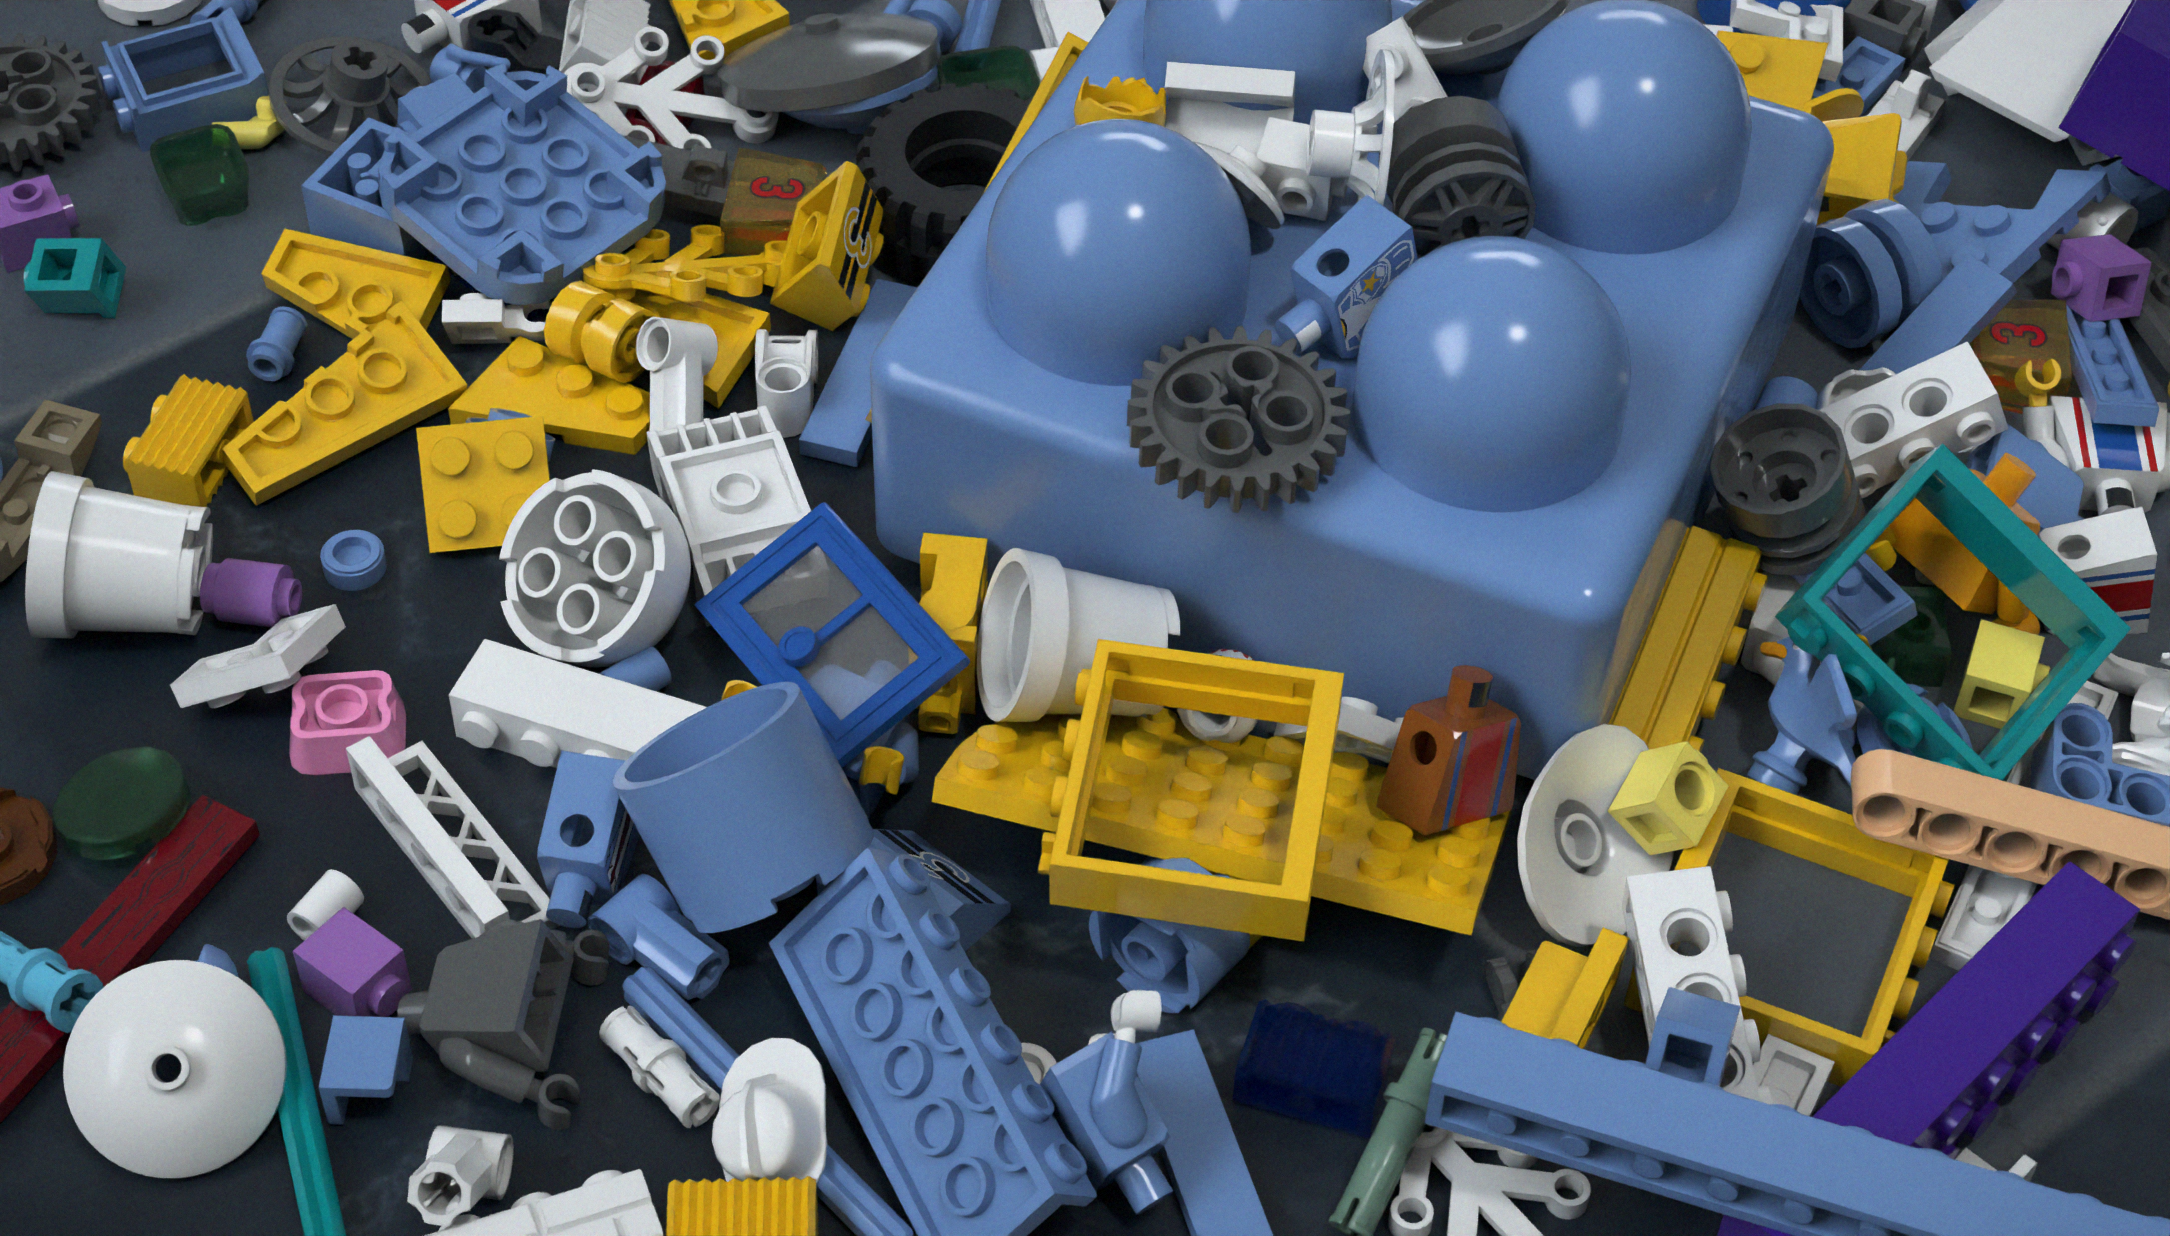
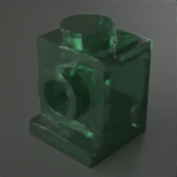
[1871,586,1952,687]

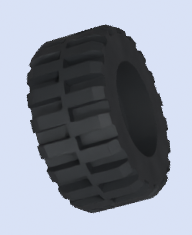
[856,83,1032,284]

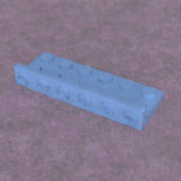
[769,847,1097,1236]

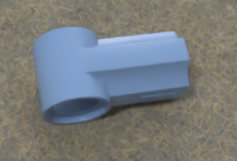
[588,874,729,1000]

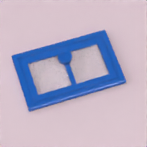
[694,502,970,768]

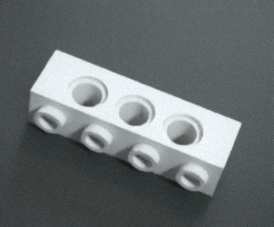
[1819,341,2008,498]
[1622,866,1773,1104]

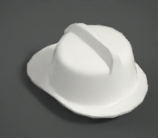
[712,1038,827,1185]

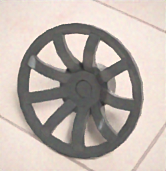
[268,36,431,156]

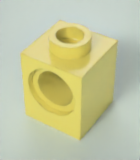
[1608,741,1729,855]

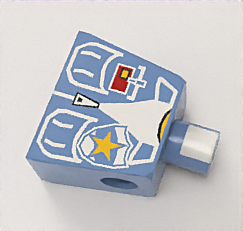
[1275,195,1418,359]

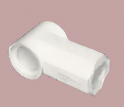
[636,317,718,432]
[407,1125,514,1226]

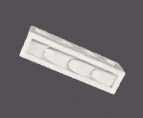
[346,736,561,939]

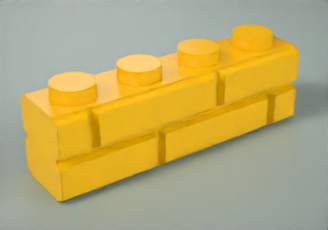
[1609,526,1768,752]

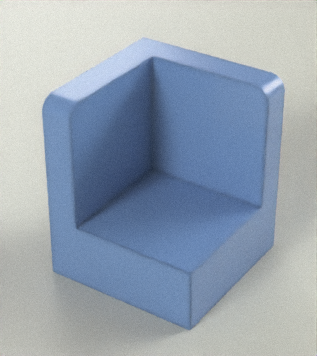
[318,1015,413,1125]

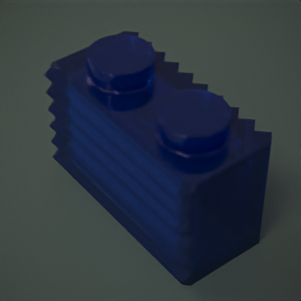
[1233,999,1395,1138]

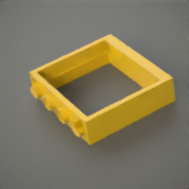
[1038,639,1344,942]
[1624,768,1955,1087]

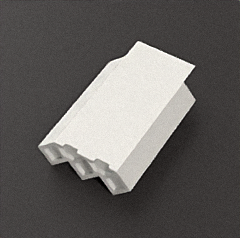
[1924,0,2132,166]

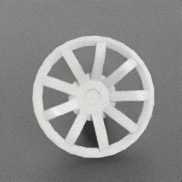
[1306,49,1395,205]

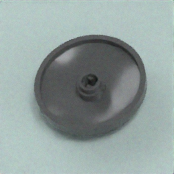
[718,13,941,112]

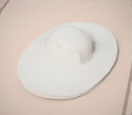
[1517,724,1674,947]

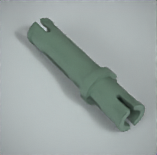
[1328,1028,1447,1236]

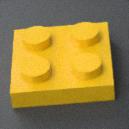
[416,416,550,553]

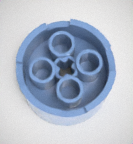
[612,682,874,933]

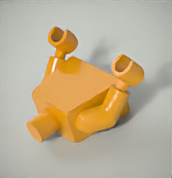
[1889,453,2040,635]

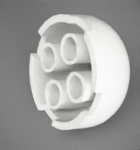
[499,469,691,668]

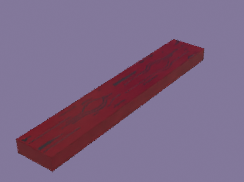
[0,795,260,1123]

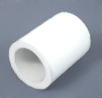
[287,870,364,941]

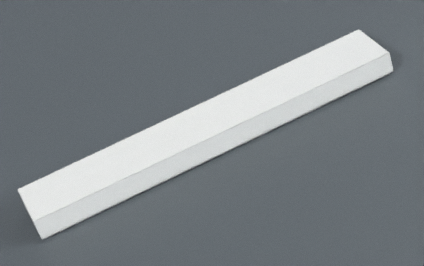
[1929,681,2119,971]

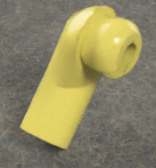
[212,96,286,150]

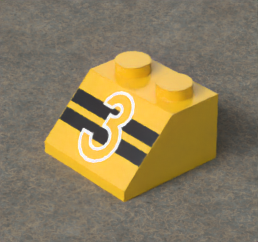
[770,161,884,331]

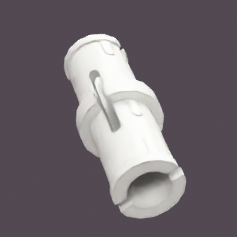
[599,1006,720,1128]

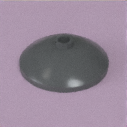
[1403,0,1570,75]

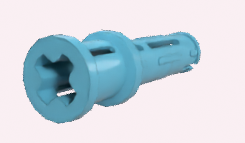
[0,931,104,1033]

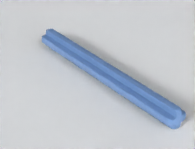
[622,967,913,1236]

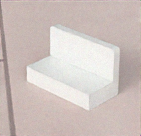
[1165,62,1296,155]

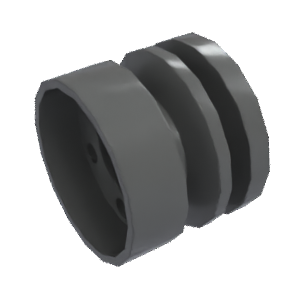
[1378,96,1536,259]
[1710,403,1866,575]

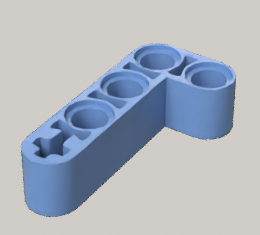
[2030,703,2170,827]

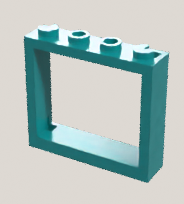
[1774,443,2132,780]

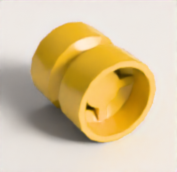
[544,281,656,383]

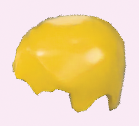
[1073,76,1166,127]

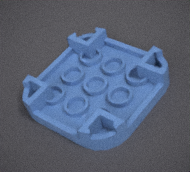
[378,63,666,305]

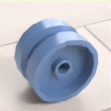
[1799,198,1943,348]

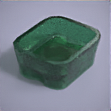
[936,45,1039,101]
[150,124,249,226]

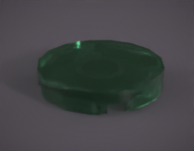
[53,747,191,860]

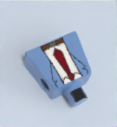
[537,751,640,928]

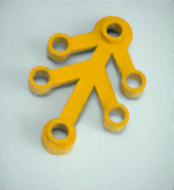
[583,225,787,302]

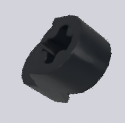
[467,9,564,75]

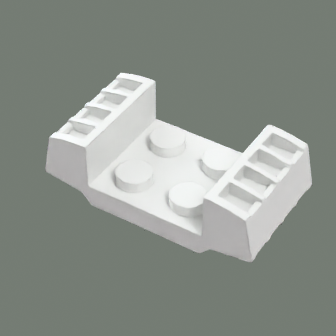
[647,405,830,626]

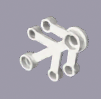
[564,27,778,150]
[1388,1124,1591,1236]

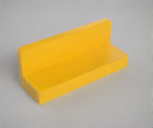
[1501,927,1629,1050]

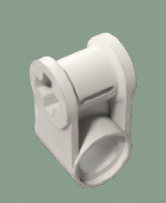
[755,329,819,438]

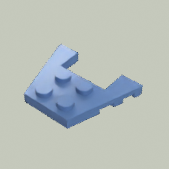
[1894,161,2111,283]

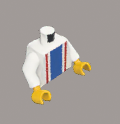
[2015,359,2170,516]

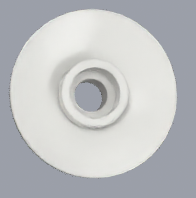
[1195,142,1285,229]

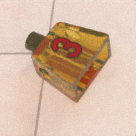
[720,148,828,258]
[1970,300,2072,414]

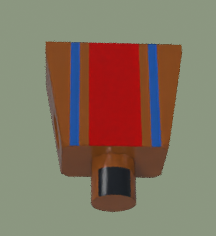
[1376,665,1521,836]

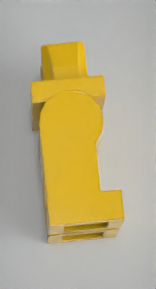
[909,532,988,734]

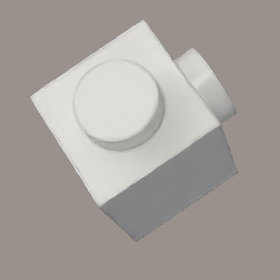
[1256,117,1348,221]

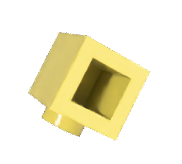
[1953,619,2050,729]

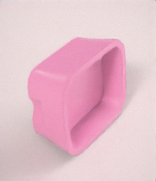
[289,670,406,776]

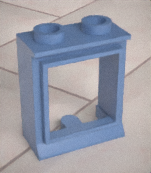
[97,7,269,152]

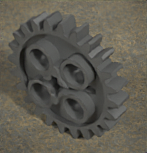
[0,33,102,172]
[1127,326,1350,513]

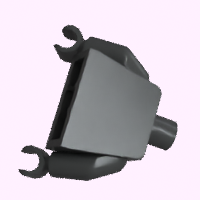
[398,919,610,1130]

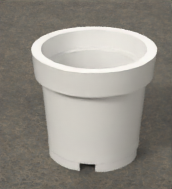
[25,471,213,639]
[977,548,1180,722]

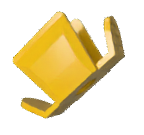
[1803,88,1908,226]

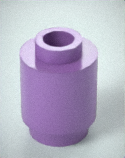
[200,558,302,627]

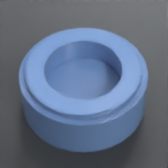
[320,530,387,591]

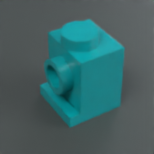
[24,238,127,319]

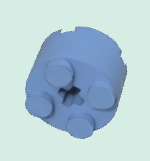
[1089,856,1250,1013]

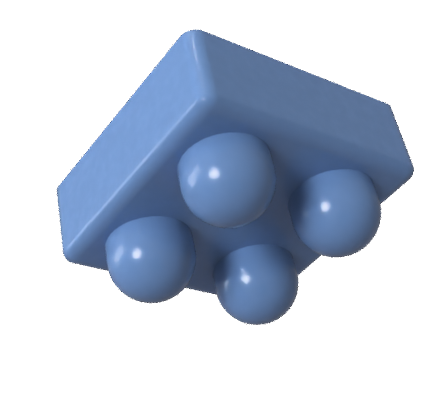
[870,0,1834,780]

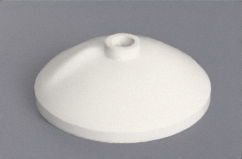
[63,960,287,1178]

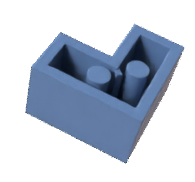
[301,117,430,260]

